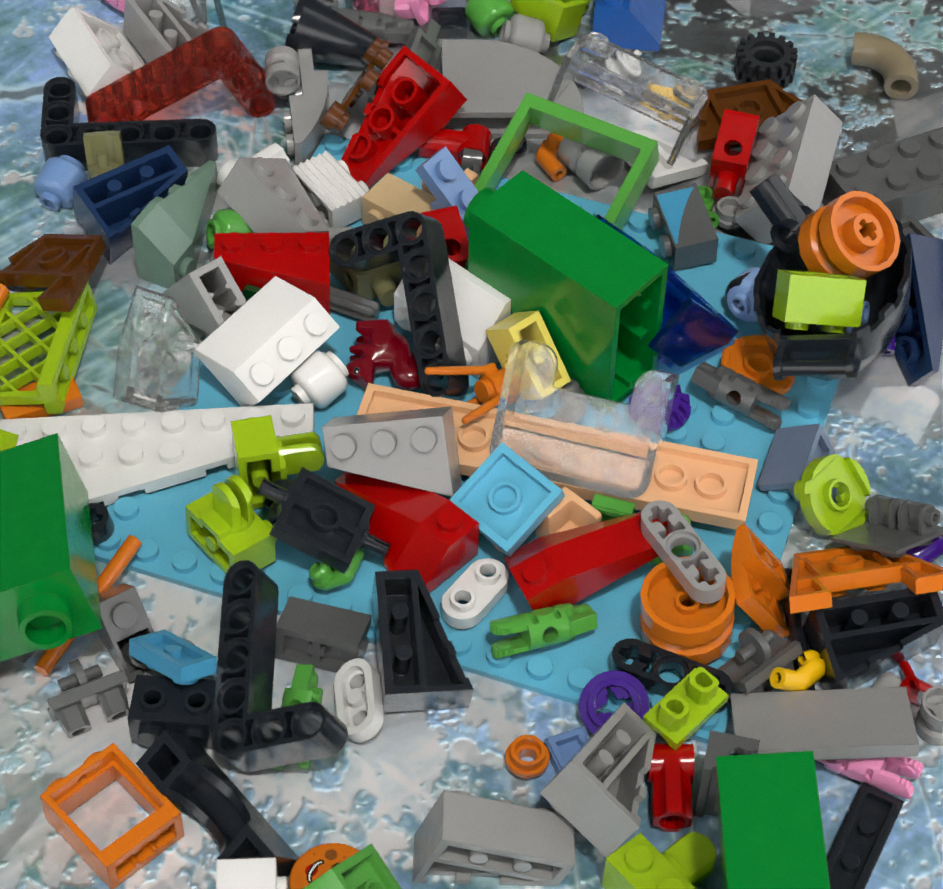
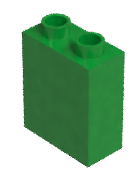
[464,170,669,414]
[0,433,102,662]
[716,751,830,889]

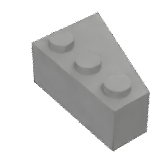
[123,0,233,89]
[217,157,329,233]
[322,406,462,497]
[540,702,656,858]
[412,790,575,886]

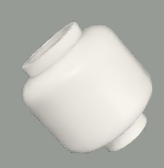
[290,351,349,409]

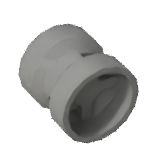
[265,46,300,95]
[915,685,943,746]

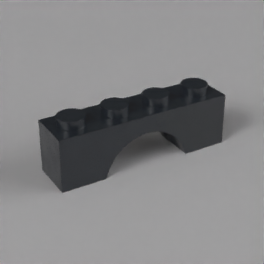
[136,730,299,877]

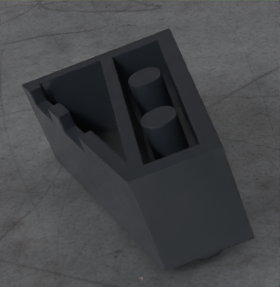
[372,570,474,713]
[803,588,943,690]

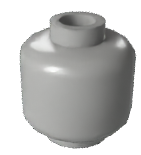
[499,14,551,54]

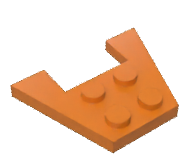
[789,546,943,614]

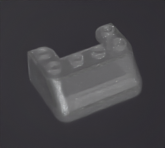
[490,339,679,499]

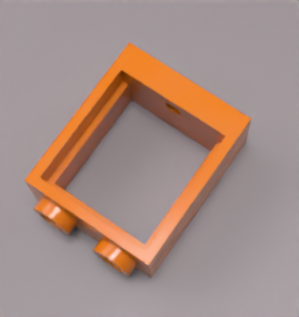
[40,743,185,889]

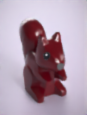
[346,319,421,391]

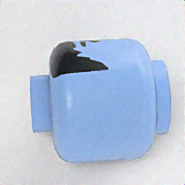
[725,267,760,323]

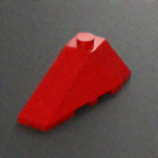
[341,45,467,188]
[334,472,479,593]
[503,512,676,610]

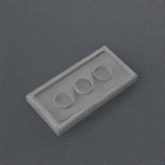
[730,687,919,760]

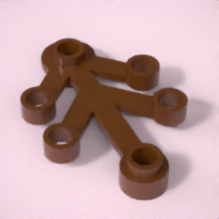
[319,36,394,133]

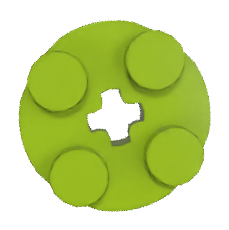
[794,454,871,536]

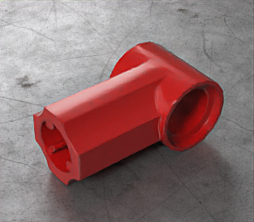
[419,124,492,170]
[646,743,695,832]

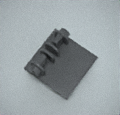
[831,494,943,558]

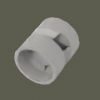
[558,138,624,190]

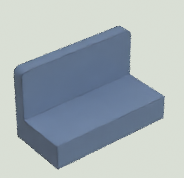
[757,423,835,509]

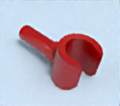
[899,661,933,707]

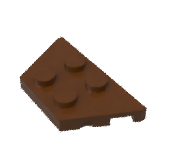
[696,79,802,152]

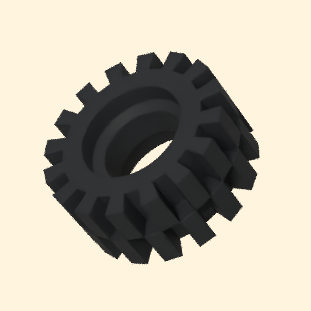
[734,32,798,89]

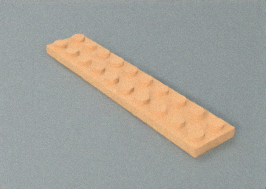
[357,383,758,530]

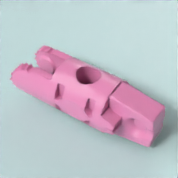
[817,757,924,800]

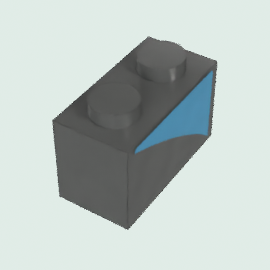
[648,183,719,271]

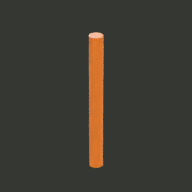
[34,535,142,677]

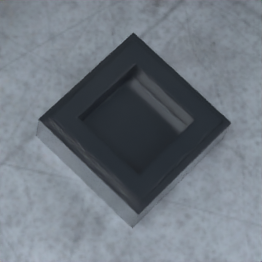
[432,7,467,38]

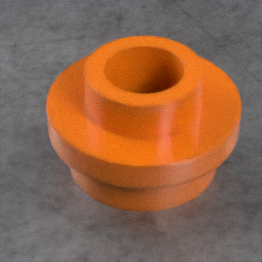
[505,735,550,779]

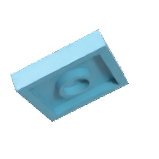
[449,442,565,557]

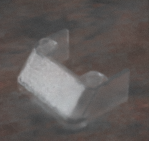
[547,32,709,166]

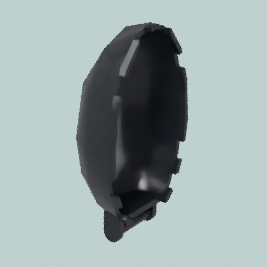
[753,218,912,381]

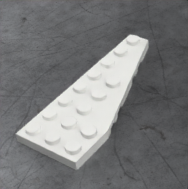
[0,403,315,506]

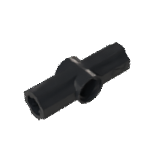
[750,172,814,271]

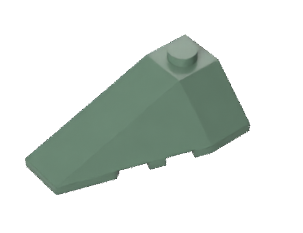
[131,160,219,289]

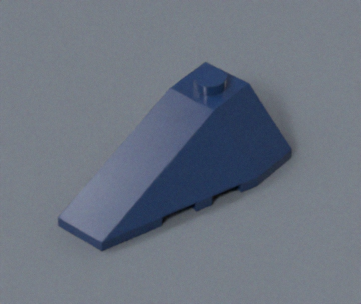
[895,233,943,387]

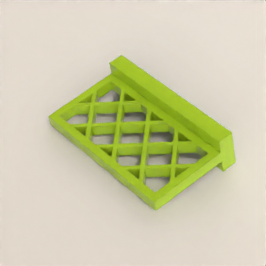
[0,282,98,414]

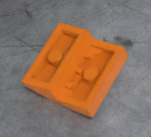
[731,523,790,638]

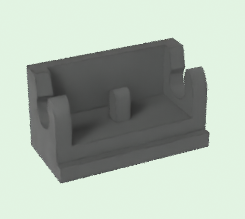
[275,596,372,673]
[694,730,760,818]

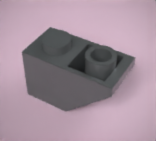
[97,583,154,683]

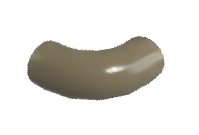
[851,31,919,100]

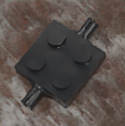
[256,467,391,573]

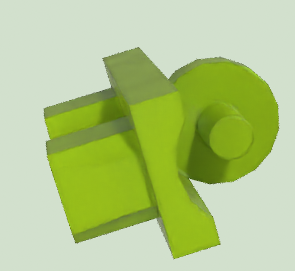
[642,667,729,751]

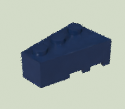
[73,145,188,265]

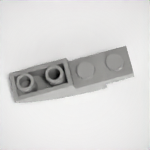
[283,48,330,166]

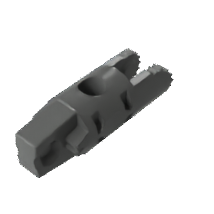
[332,7,414,44]
[691,362,792,431]

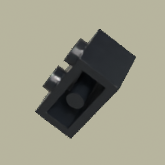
[127,674,216,749]

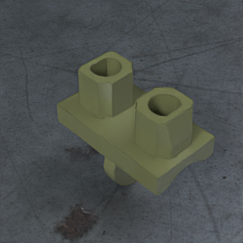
[83,130,125,179]

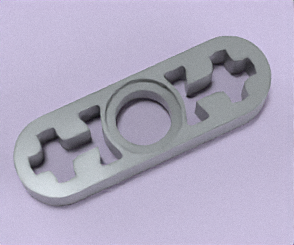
[641,500,726,604]

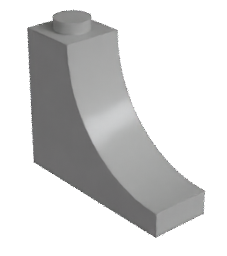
[163,256,247,335]

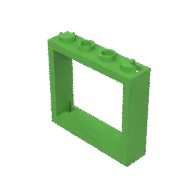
[475,92,660,233]

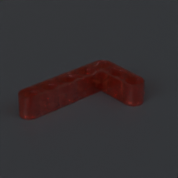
[85,26,276,122]

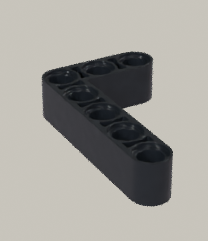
[40,77,219,171]
[329,211,469,400]
[211,560,348,772]

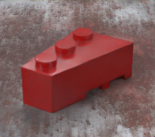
[214,232,330,315]

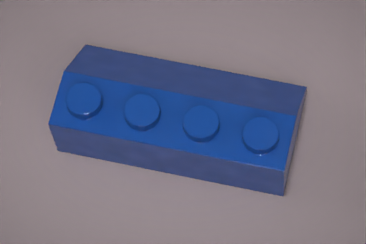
[591,0,666,52]

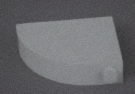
[441,39,584,139]

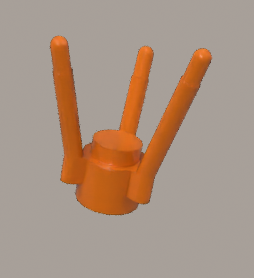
[424,362,516,424]

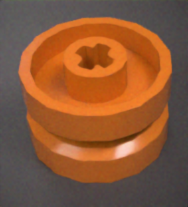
[798,191,900,280]
[640,556,736,665]

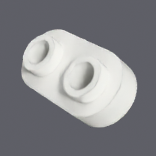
[441,558,509,629]
[334,658,384,742]

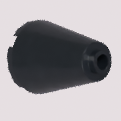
[284,0,376,68]

